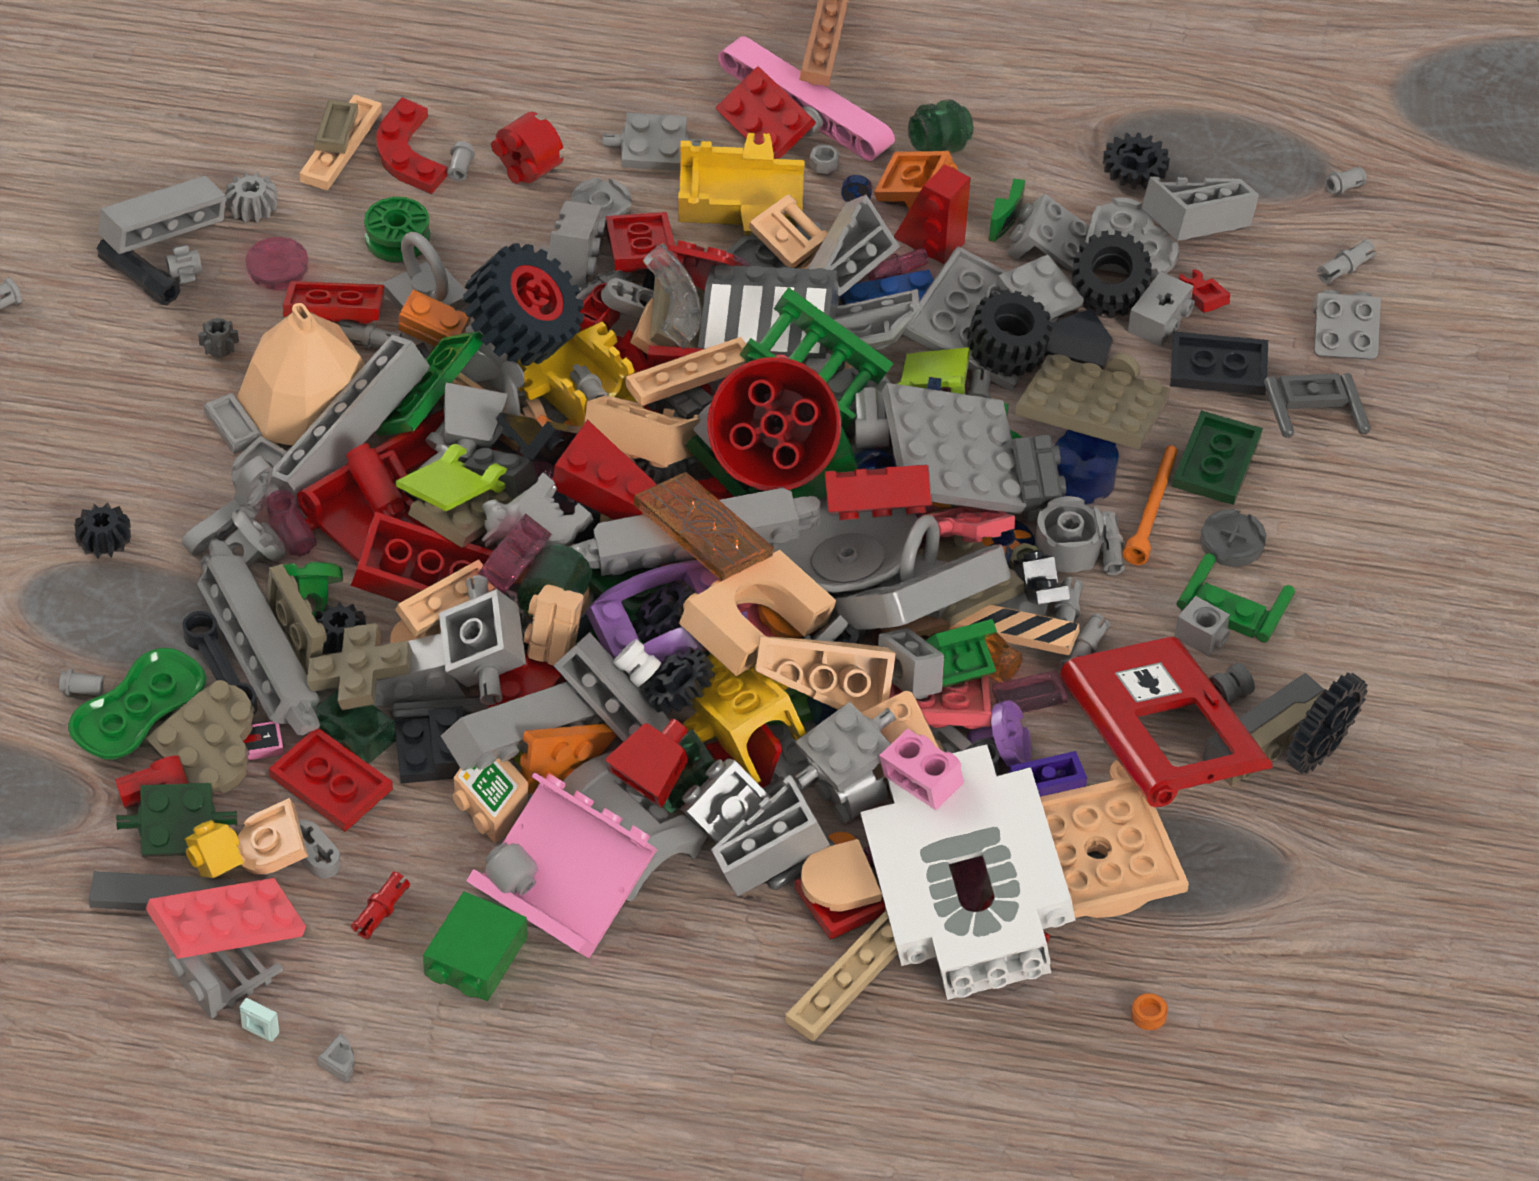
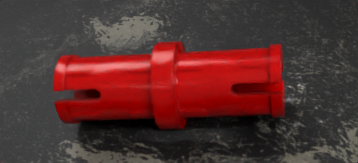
[351,872,411,939]

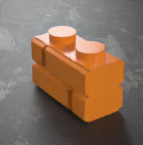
[398,289,471,347]

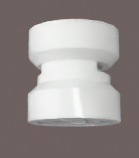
[613,638,661,687]

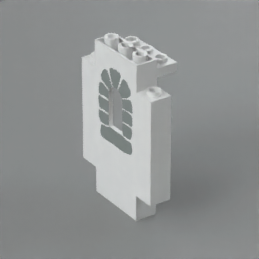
[860,744,1075,1000]

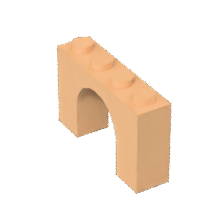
[679,550,837,676]

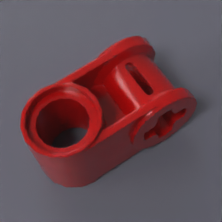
[579,283,620,332]

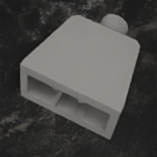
[444,383,508,463]

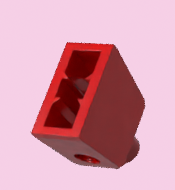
[605,718,688,808]

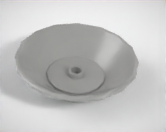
[770,497,922,593]

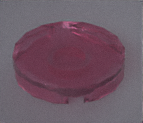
[246,237,309,290]

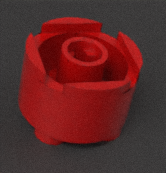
[491,112,564,184]

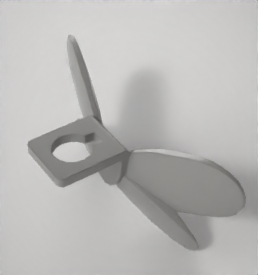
[460,326,526,416]

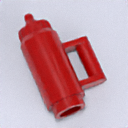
[345,443,408,520]

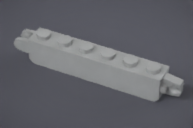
[571,488,821,576]
[197,539,320,735]

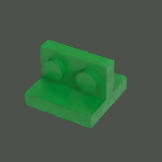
[926,619,997,688]

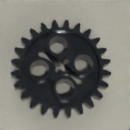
[1286,672,1368,774]

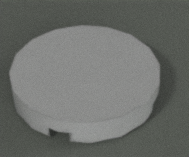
[570,178,631,219]

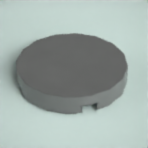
[1200,509,1267,567]

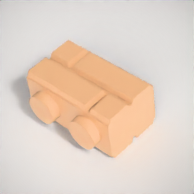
[524,584,584,665]

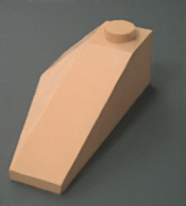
[755,636,896,713]

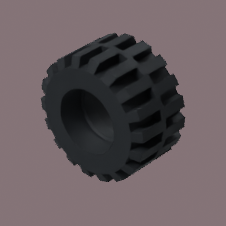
[1072,230,1152,317]
[967,290,1053,376]

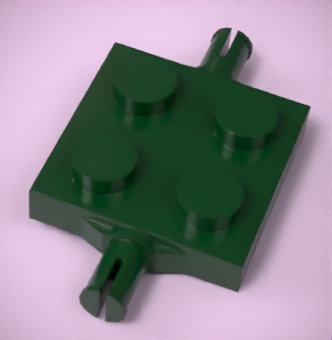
[116,783,238,857]

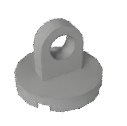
[224,505,286,568]

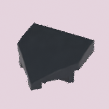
[1044,309,1113,370]

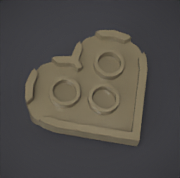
[145,680,255,793]

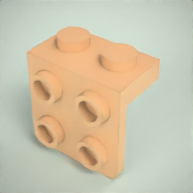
[862,691,945,783]

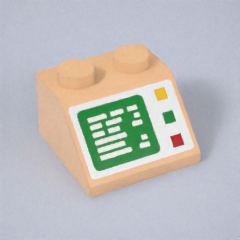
[453,759,528,843]

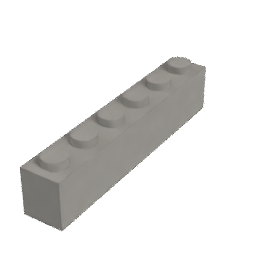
[271,334,431,505]
[441,682,605,771]

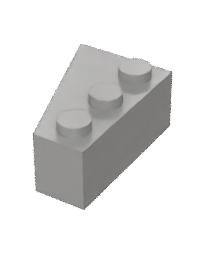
[1142,177,1259,241]

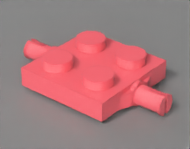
[923,506,1015,542]

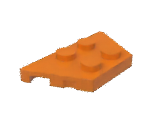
[520,724,617,794]

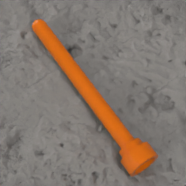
[1122,445,1178,565]

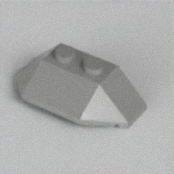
[827,289,920,354]

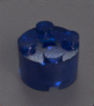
[1055,430,1119,504]

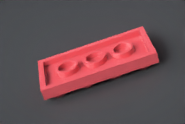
[146,878,306,959]

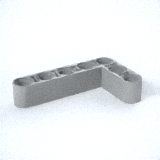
[833,544,1011,630]

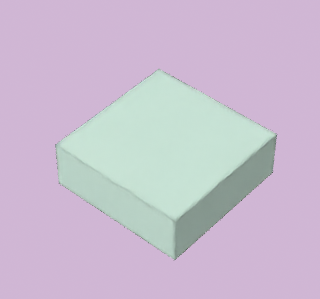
[239,998,279,1042]

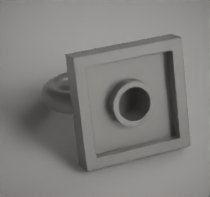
[382,232,469,311]
[880,515,948,619]

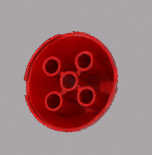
[707,357,841,491]

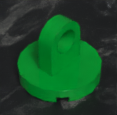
[283,562,343,617]

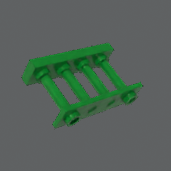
[739,287,894,431]

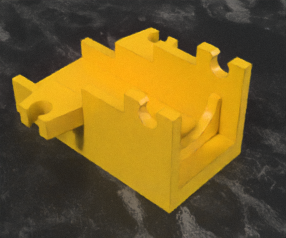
[678,133,804,235]
[516,322,637,427]
[682,654,806,783]

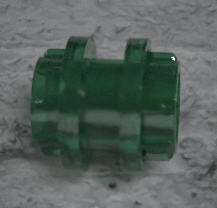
[908,99,974,153]

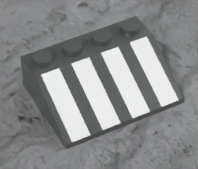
[698,264,839,359]

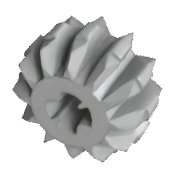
[226,172,278,223]

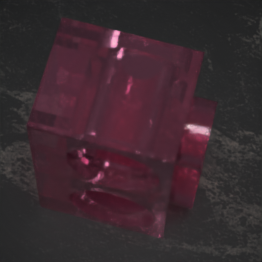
[478,514,552,594]

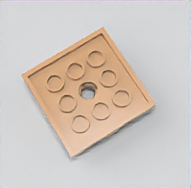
[1040,777,1189,918]

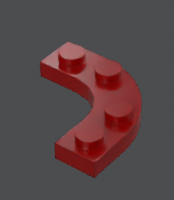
[376,97,448,194]

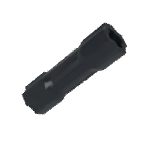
[96,239,181,306]

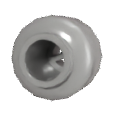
[485,842,538,896]

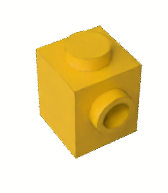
[184,820,244,878]

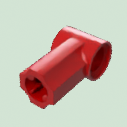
[115,755,189,809]

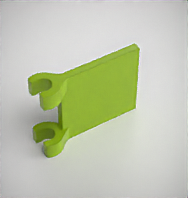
[897,347,970,395]
[396,444,507,511]

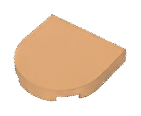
[237,798,308,875]
[801,839,882,911]

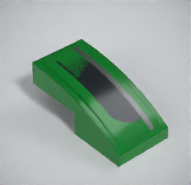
[989,178,1026,242]

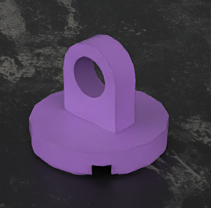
[967,700,1032,768]

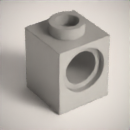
[1175,596,1230,657]

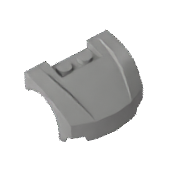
[563,752,707,901]

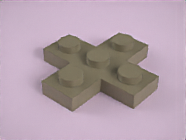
[307,623,412,710]

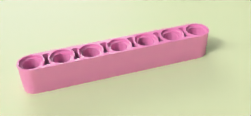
[718,36,895,161]

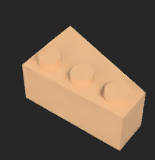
[584,396,701,468]

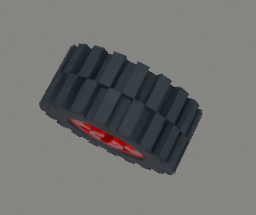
[463,243,584,366]

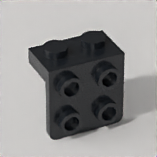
[496,412,582,465]

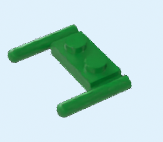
[1176,553,1295,643]

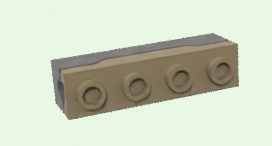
[1203,673,1325,786]

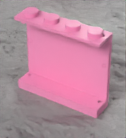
[466,772,657,958]

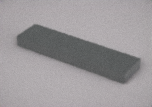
[89,871,236,911]

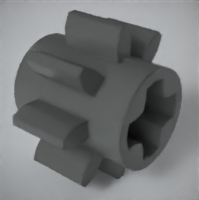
[198,318,239,358]

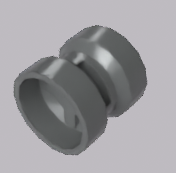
[1209,663,1255,705]

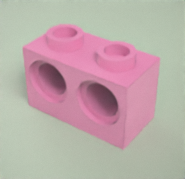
[879,728,964,810]

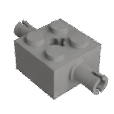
[439,575,526,705]

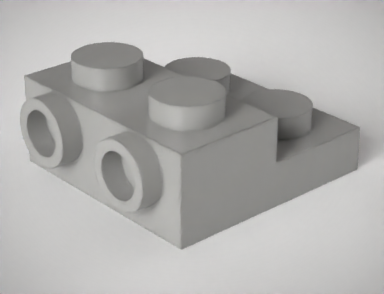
[680,758,771,844]

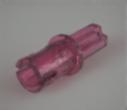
[868,248,929,281]

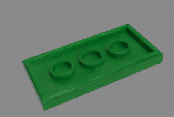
[375,331,483,437]

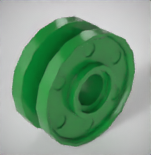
[364,197,430,262]

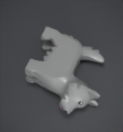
[482,473,594,570]

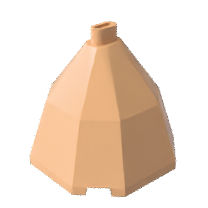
[237,303,365,446]

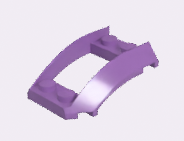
[586,557,748,664]

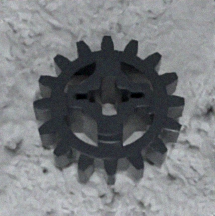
[1103,132,1170,189]
[632,580,697,643]
[643,647,715,715]

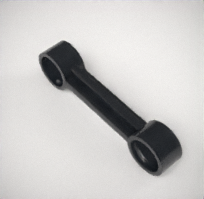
[182,611,258,716]

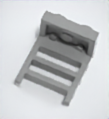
[166,944,283,1019]

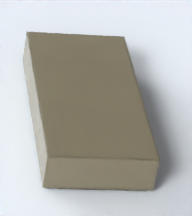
[314,100,359,154]

